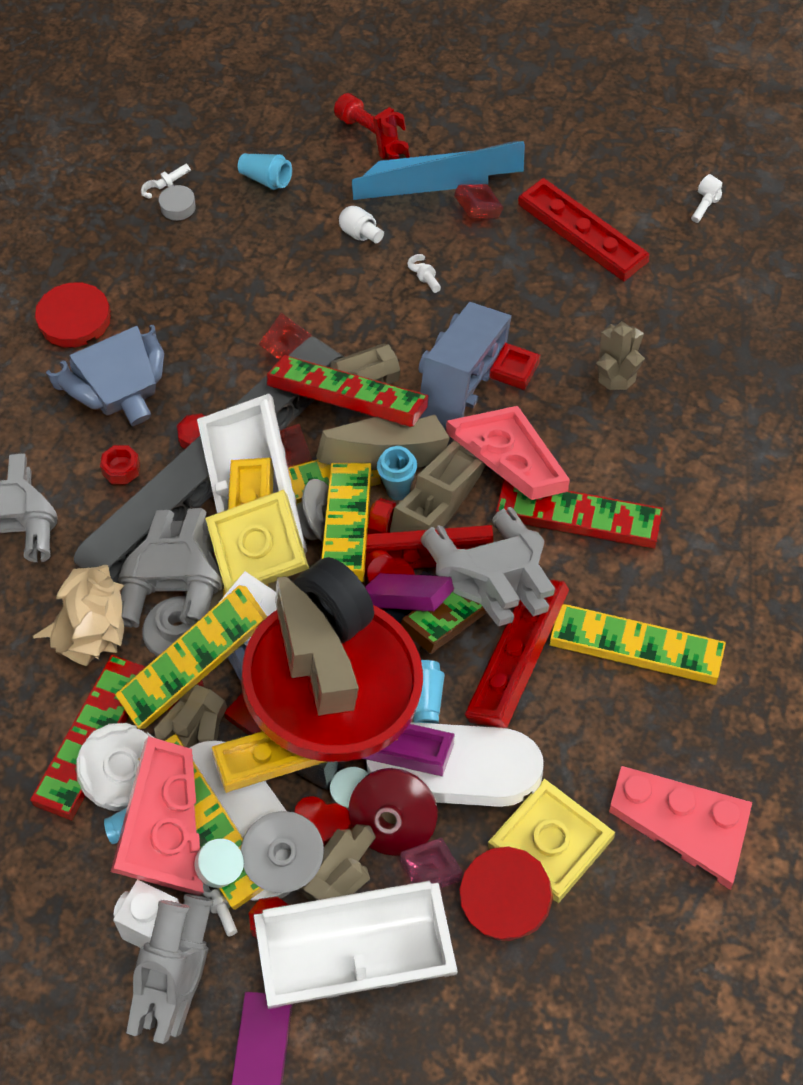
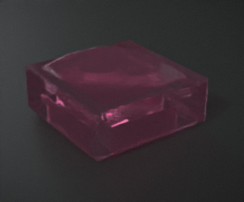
[400,837,463,889]

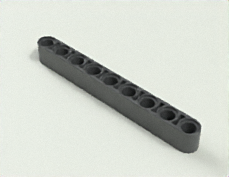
[74,337,344,583]

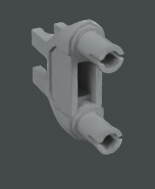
[0,454,57,562]
[421,507,555,626]
[118,508,223,628]
[126,894,214,1044]

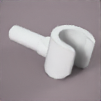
[691,174,722,223]

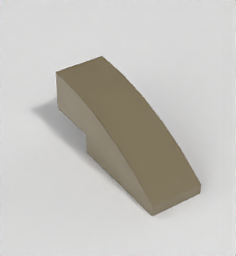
[316,415,450,470]
[390,440,486,532]
[275,576,359,715]

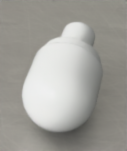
[339,206,384,243]

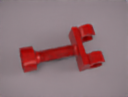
[334,93,410,160]

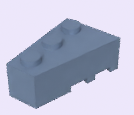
[419,302,512,431]

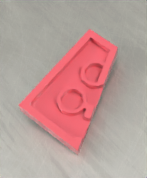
[446,406,570,500]
[110,736,204,896]
[609,766,753,890]

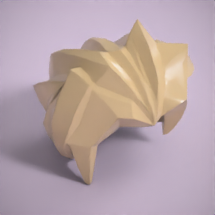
[32,565,125,666]

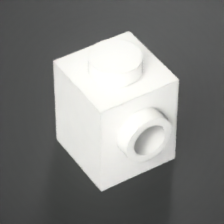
[113,879,179,947]

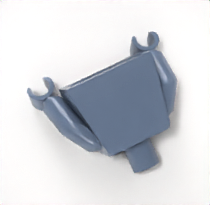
[46,325,165,426]

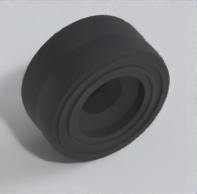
[294,557,374,643]

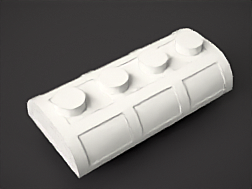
[197,394,307,554]
[254,881,458,1009]

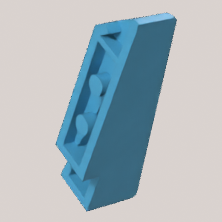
[352,141,525,200]

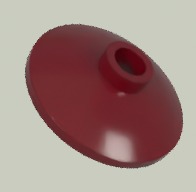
[349,768,438,856]

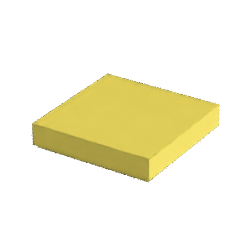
[205,489,309,593]
[488,779,615,904]

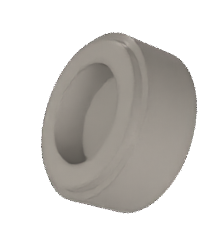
[159,185,196,220]

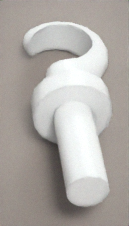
[141,163,191,199]
[407,254,441,293]
[203,883,238,936]

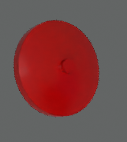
[241,605,423,762]

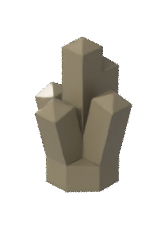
[596,321,645,390]
[331,344,401,384]
[154,685,227,748]
[298,824,376,901]

